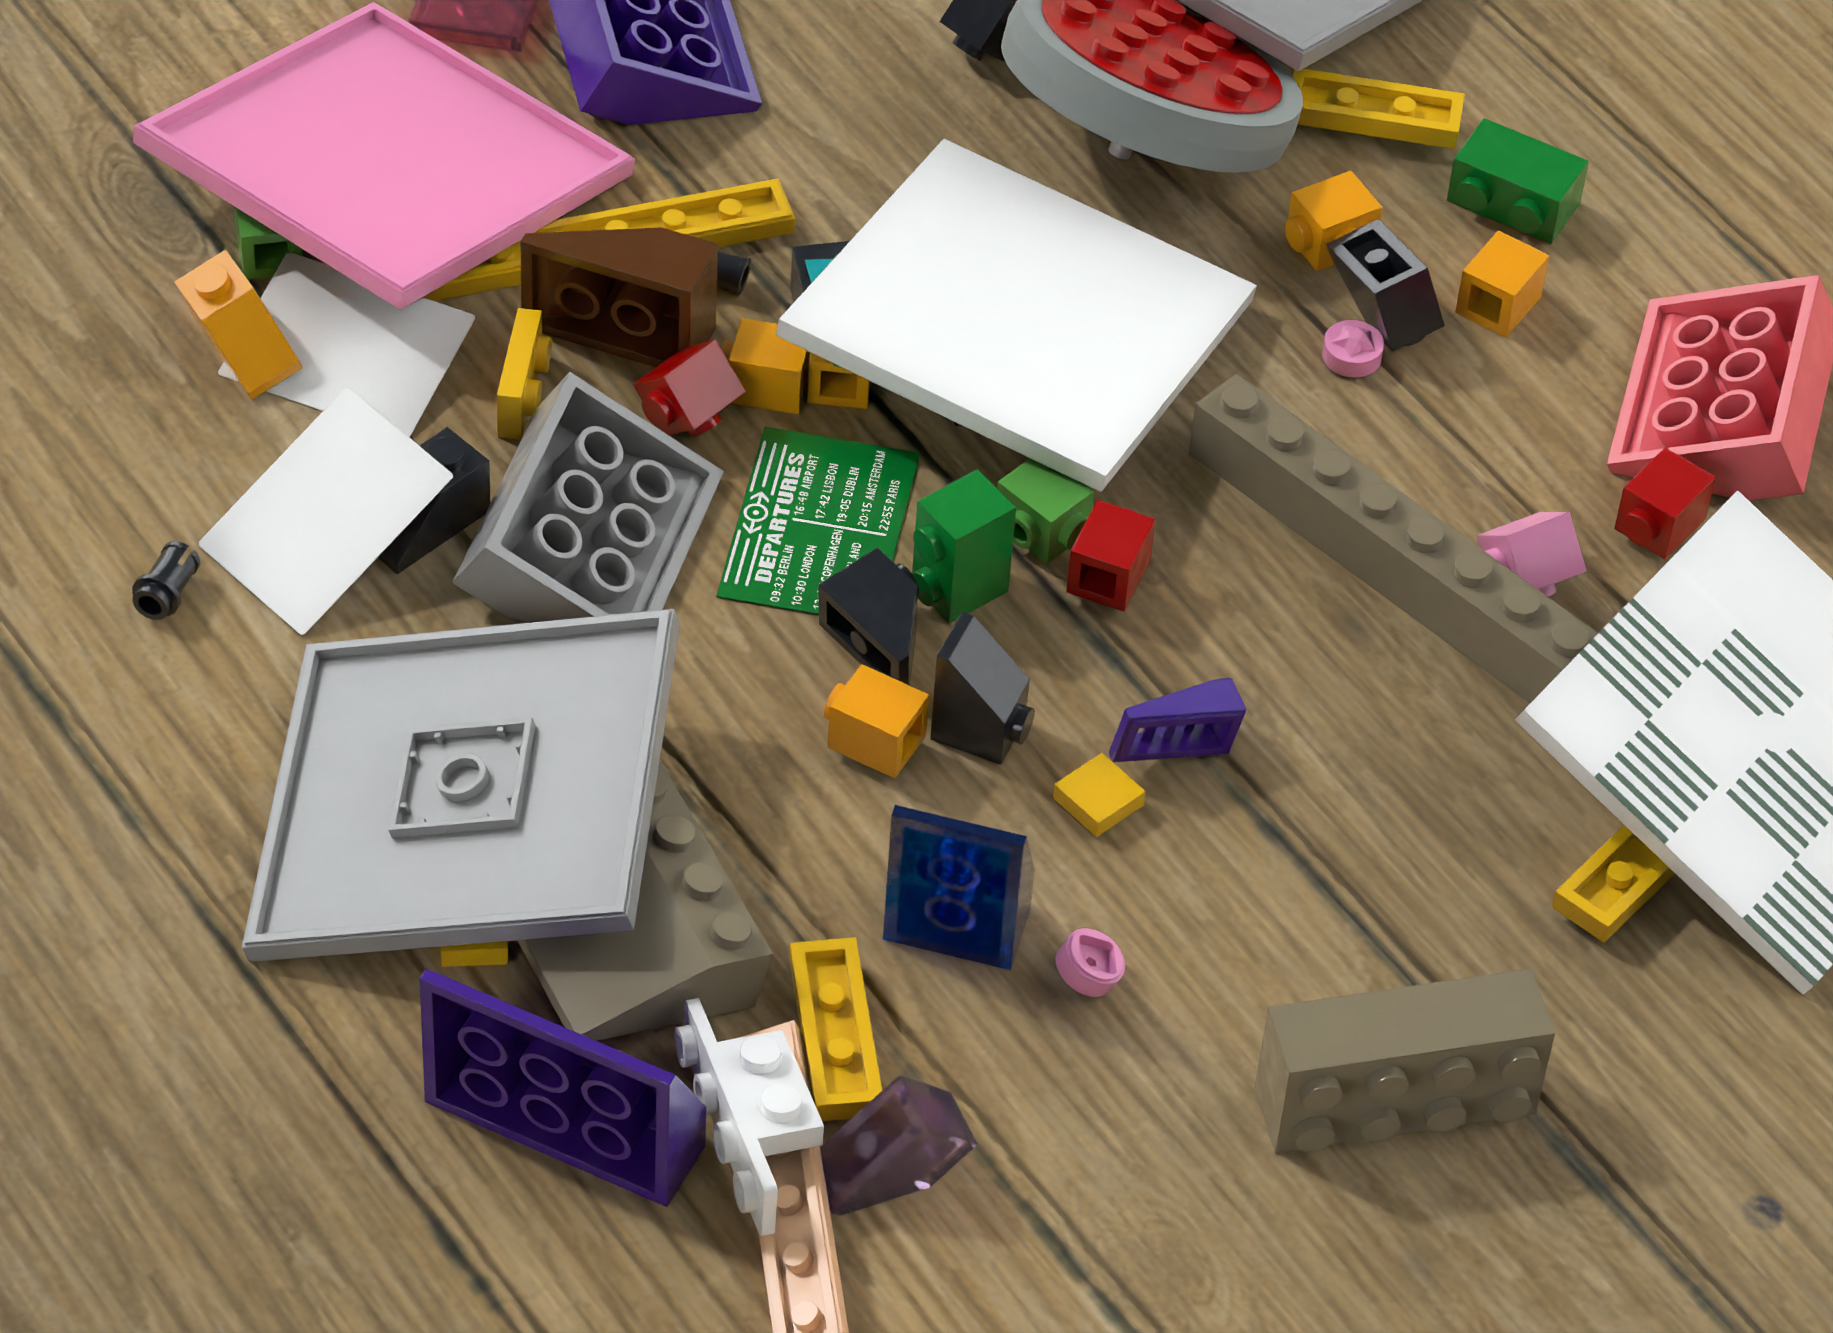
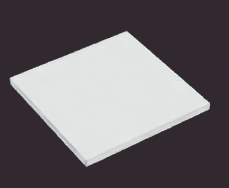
[776,139,1257,492]

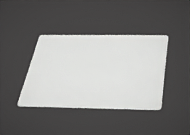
[218,252,475,438]
[199,387,453,635]

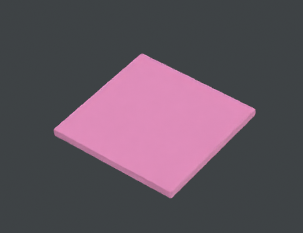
[133,2,635,310]

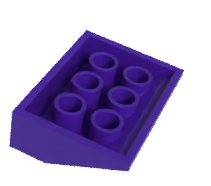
[549,0,762,125]
[419,968,706,1207]

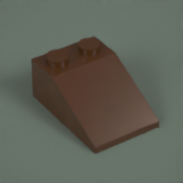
[520,227,718,367]

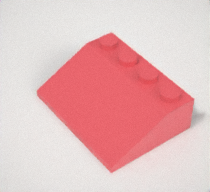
[1607,275,1833,500]

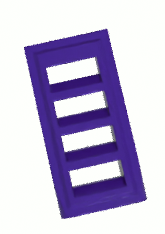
[1109,678,1247,762]

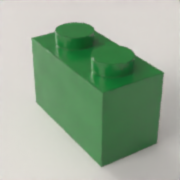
[1446,118,1589,244]
[912,469,1016,624]

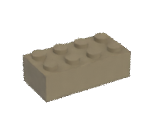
[1255,968,1555,1153]

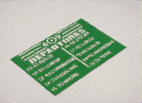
[716,426,920,615]

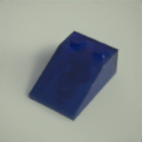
[883,805,1035,970]

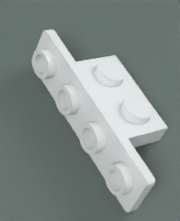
[674,998,824,1236]

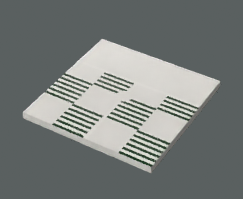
[1515,490,1833,995]

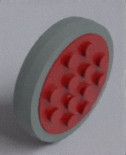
[1001,0,1303,173]

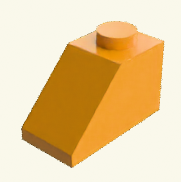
[174,250,303,400]

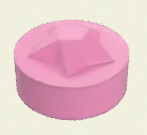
[1322,320,1384,378]
[1056,928,1125,997]

